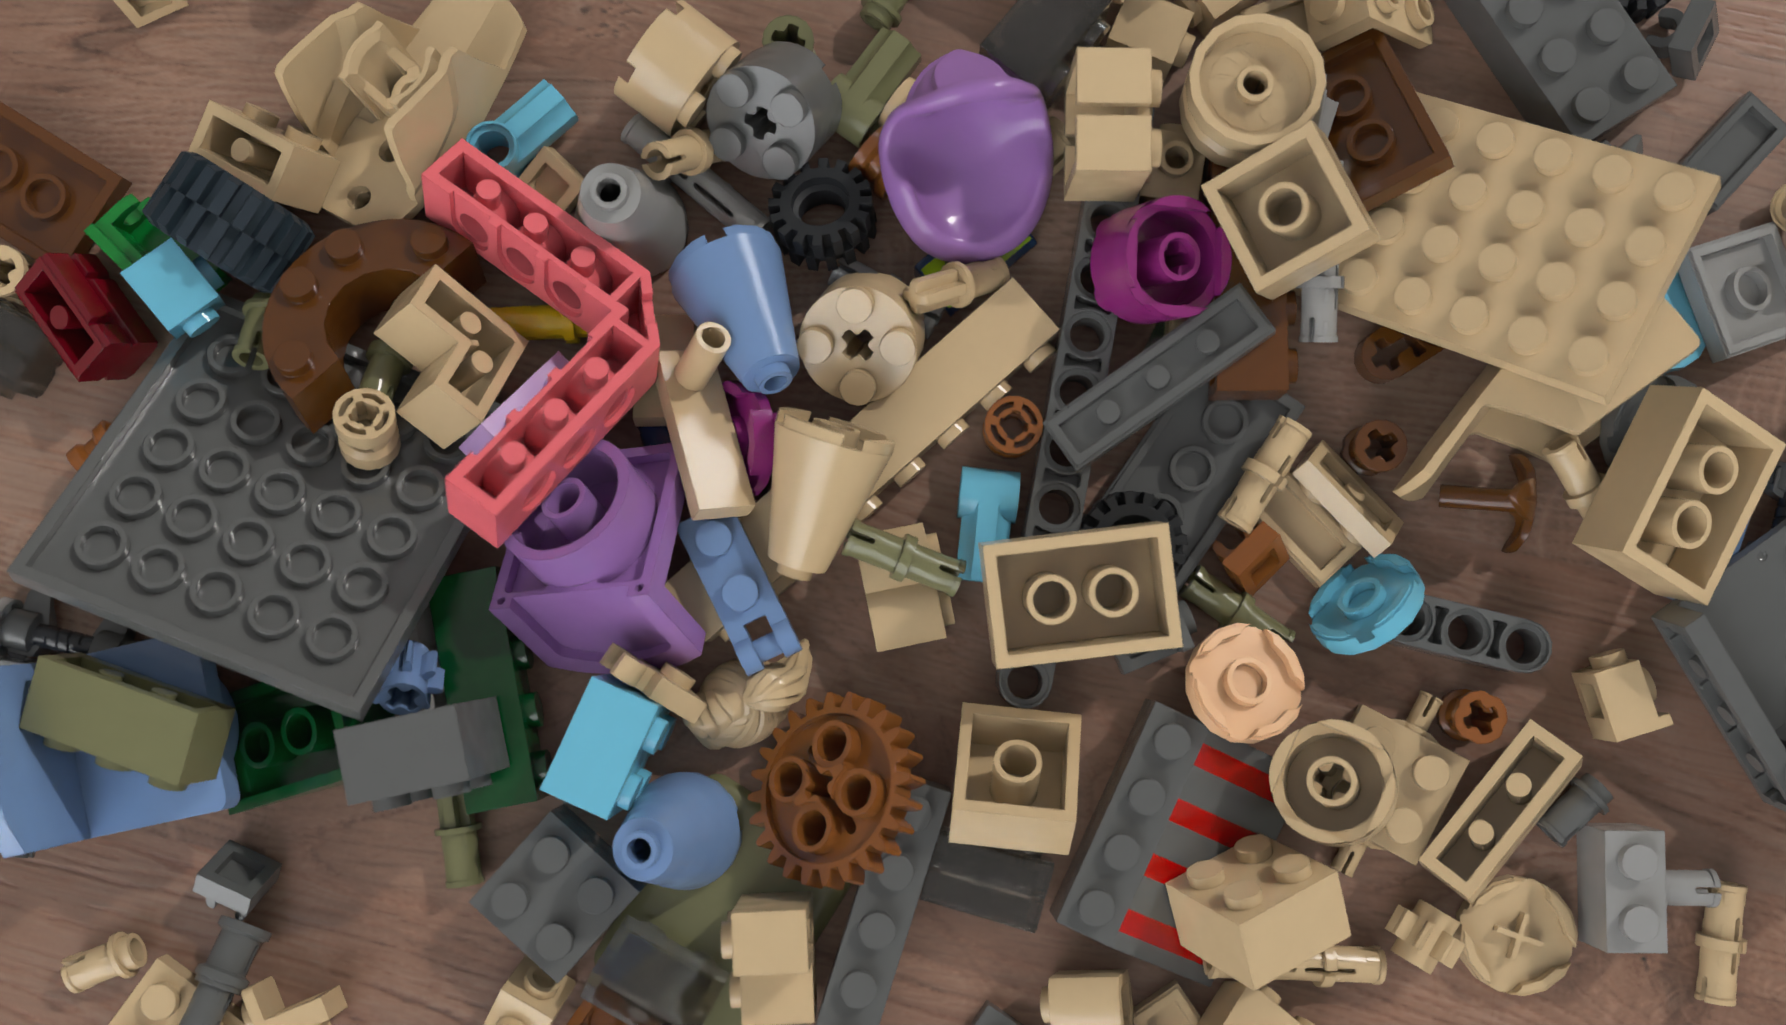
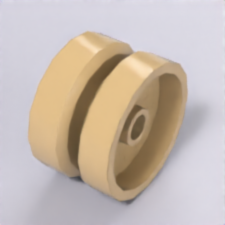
[1179,13,1326,168]

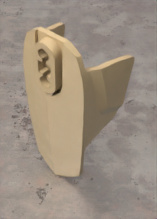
[1392,298,1700,501]

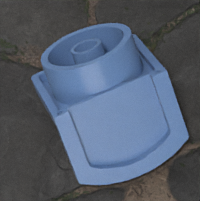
[0,638,240,858]

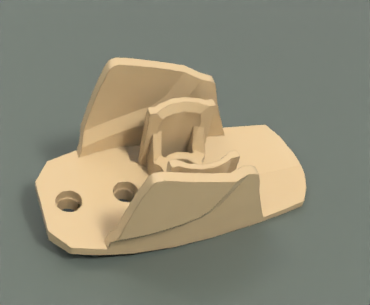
[275,0,527,226]

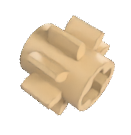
[1384,899,1466,975]

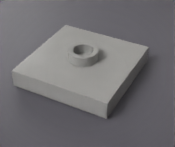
[1678,221,1786,364]

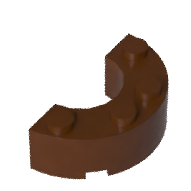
[262,219,487,434]

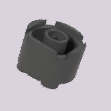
[706,41,842,180]

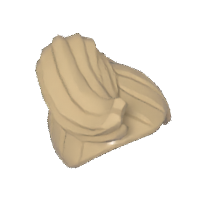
[682,638,812,750]

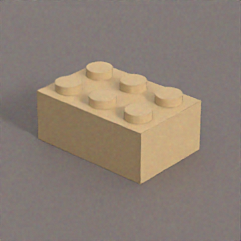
[1572,385,1786,606]
[978,521,1183,669]

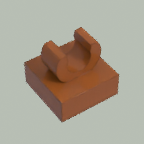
[1212,521,1290,596]

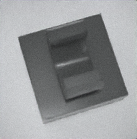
[1646,0,1719,81]
[193,840,282,921]

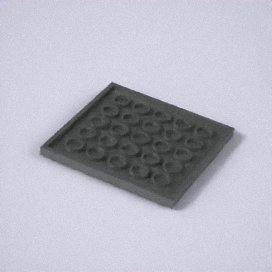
[6,292,501,722]

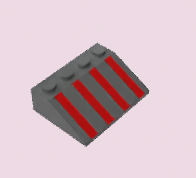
[1050,698,1285,987]

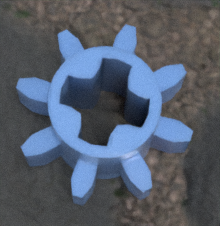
[373,640,445,715]

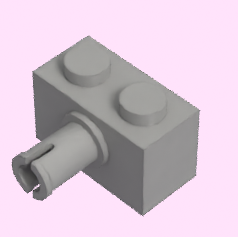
[1576,823,1722,953]

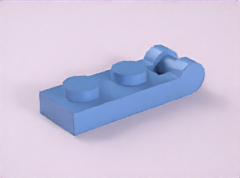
[677,517,803,676]

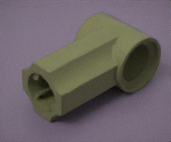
[831,27,922,148]

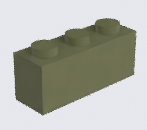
[19,652,236,791]

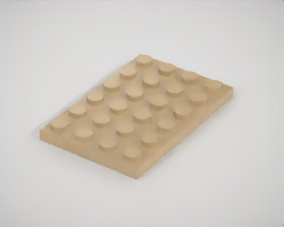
[1292,92,1721,406]

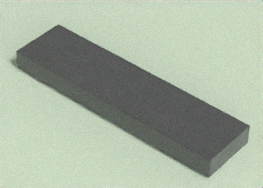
[1042,283,1276,473]

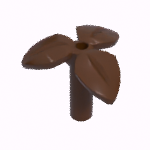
[1439,453,1537,553]

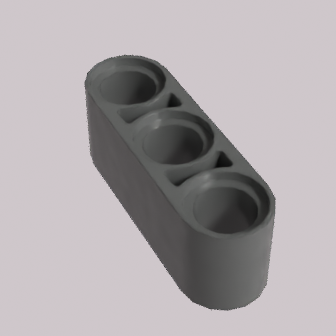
[1386,594,1552,673]

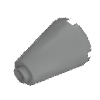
[574,163,689,277]

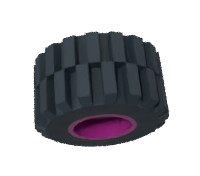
[142,151,316,293]

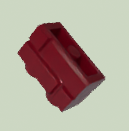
[15,253,158,382]

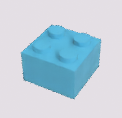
[540,674,677,820]

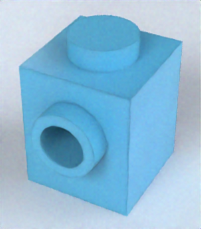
[120,238,225,339]

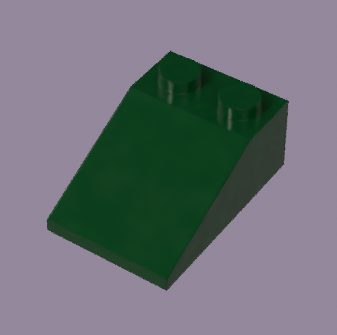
[228,682,395,815]

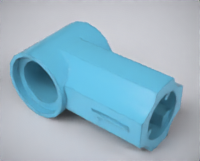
[466,79,579,178]
[957,466,1021,582]

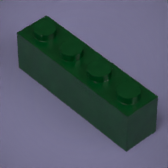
[429,566,552,815]

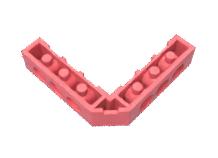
[421,138,660,549]

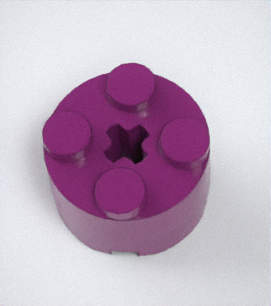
[1090,195,1232,324]

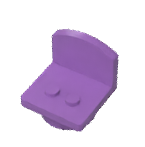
[489,439,706,674]

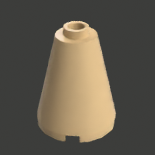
[768,407,896,581]

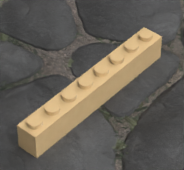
[665,277,1060,643]

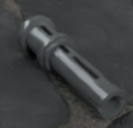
[179,915,272,1025]

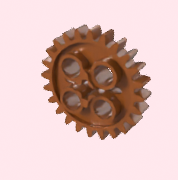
[748,692,925,890]

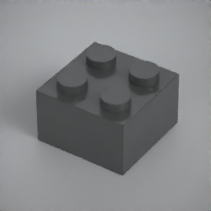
[333,696,510,813]
[469,804,648,984]

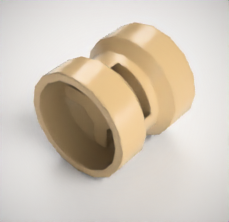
[332,388,401,470]

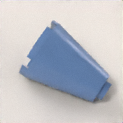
[669,225,800,394]
[613,772,742,890]

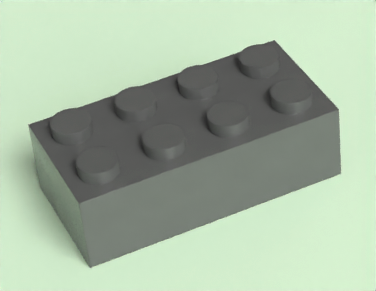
[1444,0,1677,141]

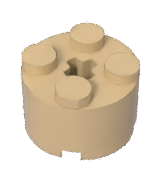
[614,0,742,138]
[797,272,925,406]
[1269,719,1398,847]

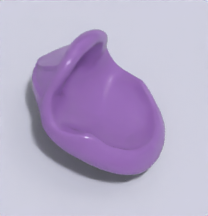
[878,49,1054,264]

